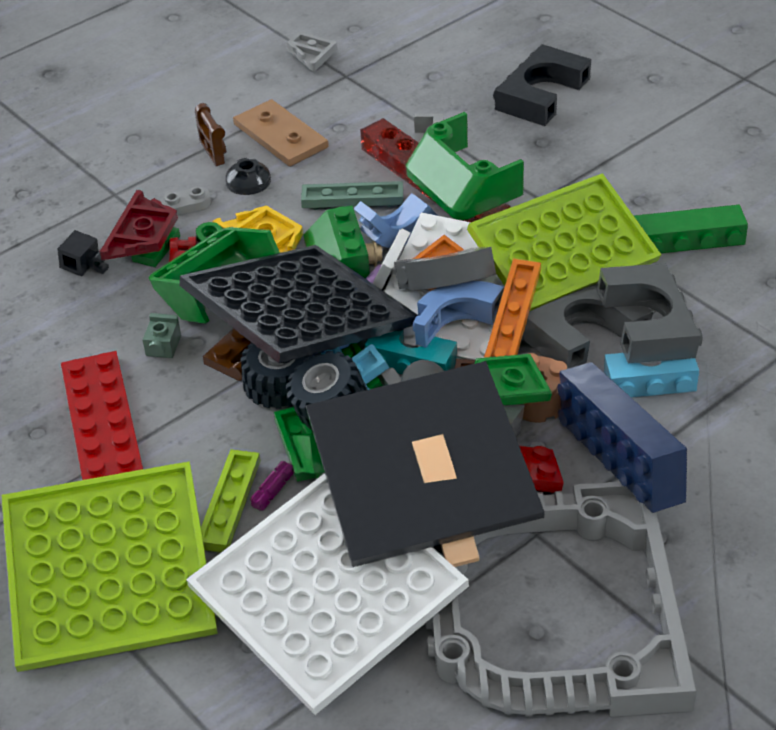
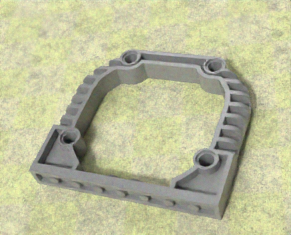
[426,482,696,717]

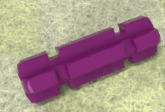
[250,461,294,511]

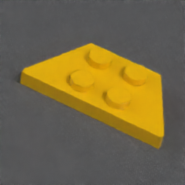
[213,205,303,253]

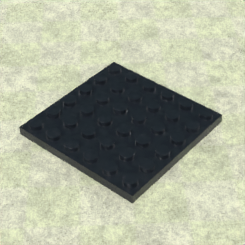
[179,245,418,363]

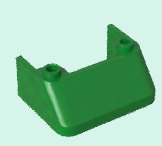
[406,112,524,220]
[149,227,280,324]

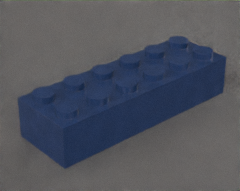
[557,362,687,513]

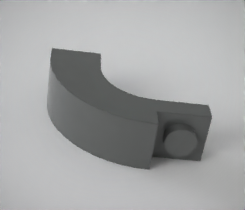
[394,247,496,291]

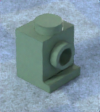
[142,313,181,358]

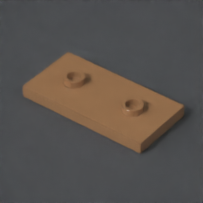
[233,99,329,167]

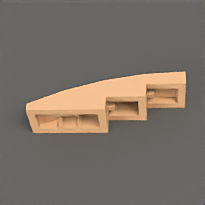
[412,434,480,567]

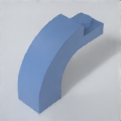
[354,193,438,248]
[413,281,504,347]

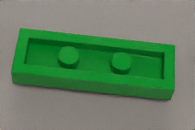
[274,407,316,482]

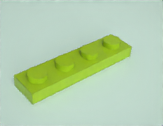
[201,449,261,553]

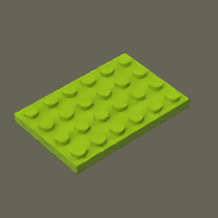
[467,173,661,311]

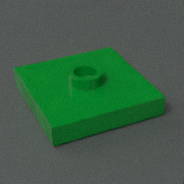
[474,354,552,405]

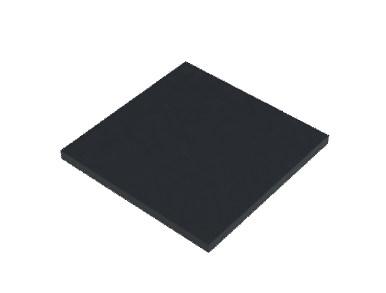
[306,361,545,568]

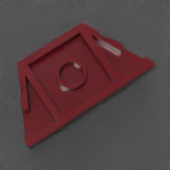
[100,190,178,260]

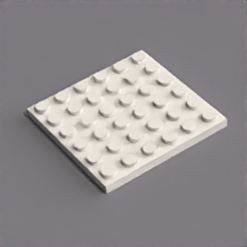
[186,473,469,715]

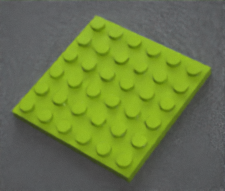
[1,461,218,672]

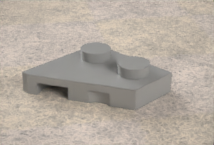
[287,31,338,72]

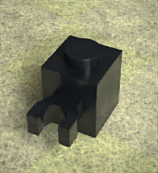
[57,230,109,277]

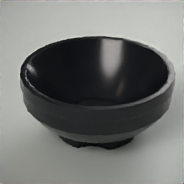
[226,158,271,195]

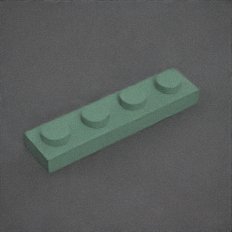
[301,181,404,209]

